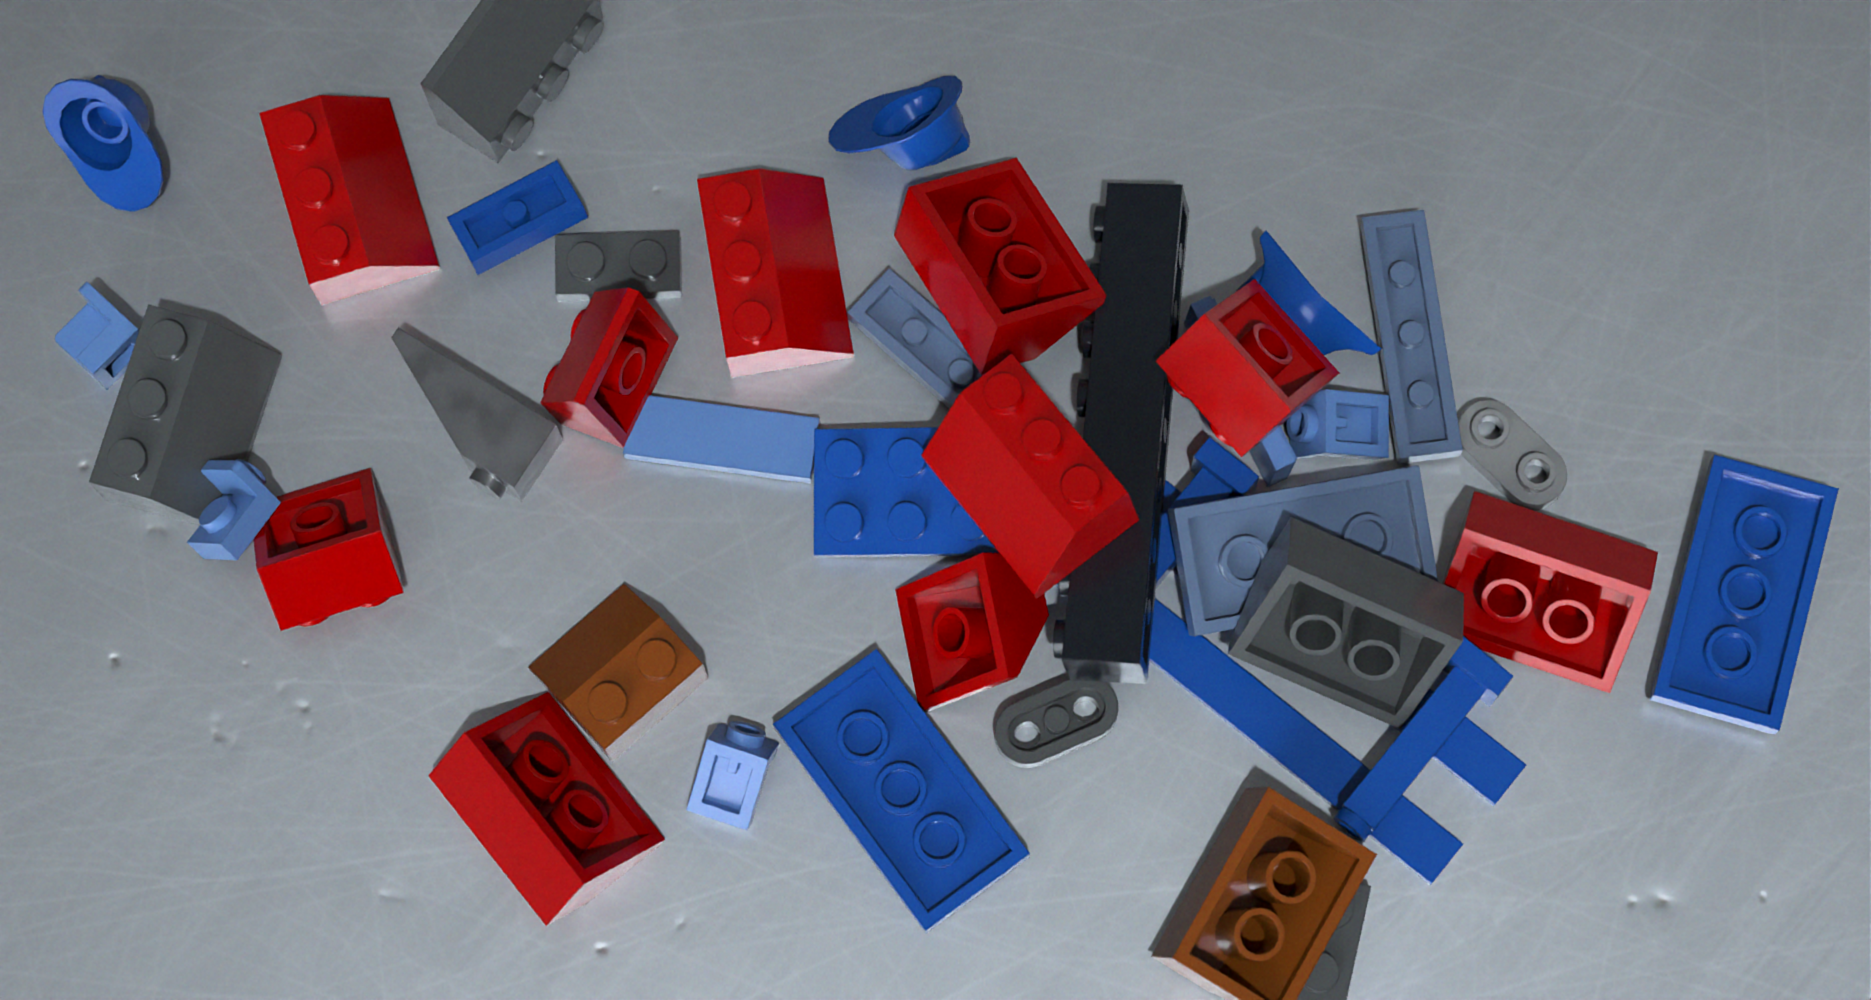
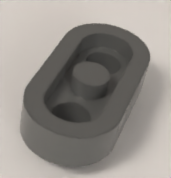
[995,679,1118,768]

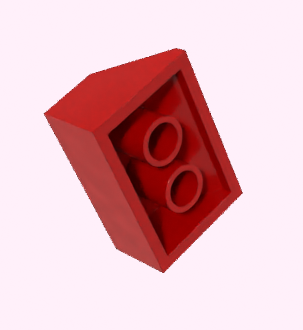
[259,95,441,306]
[894,157,1107,375]
[697,169,854,378]
[921,353,1139,599]
[1442,491,1658,693]
[428,692,665,926]

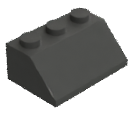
[421,0,603,163]
[89,304,282,525]
[1228,517,1464,729]

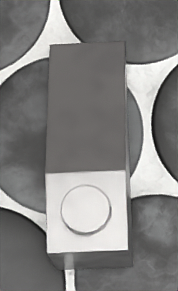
[391,327,563,502]

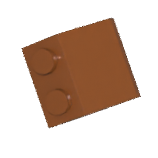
[528,584,708,763]

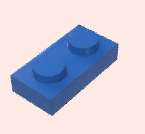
[447,160,588,275]

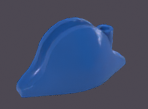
[1236,230,1382,355]

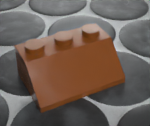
[1151,787,1377,1000]

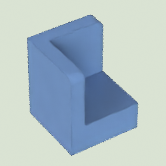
[55,281,139,390]

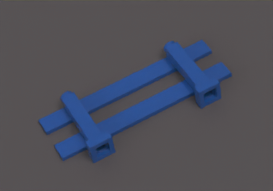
[1055,437,1526,885]

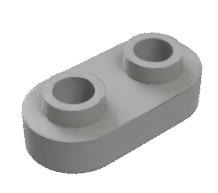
[1458,400,1567,511]

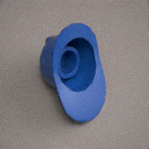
[42,75,164,212]
[829,76,970,170]

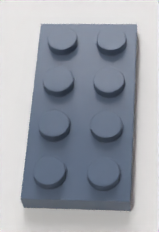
[1168,465,1438,636]

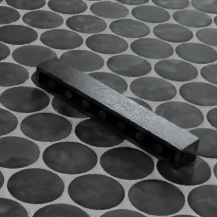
[1053,183,1189,684]

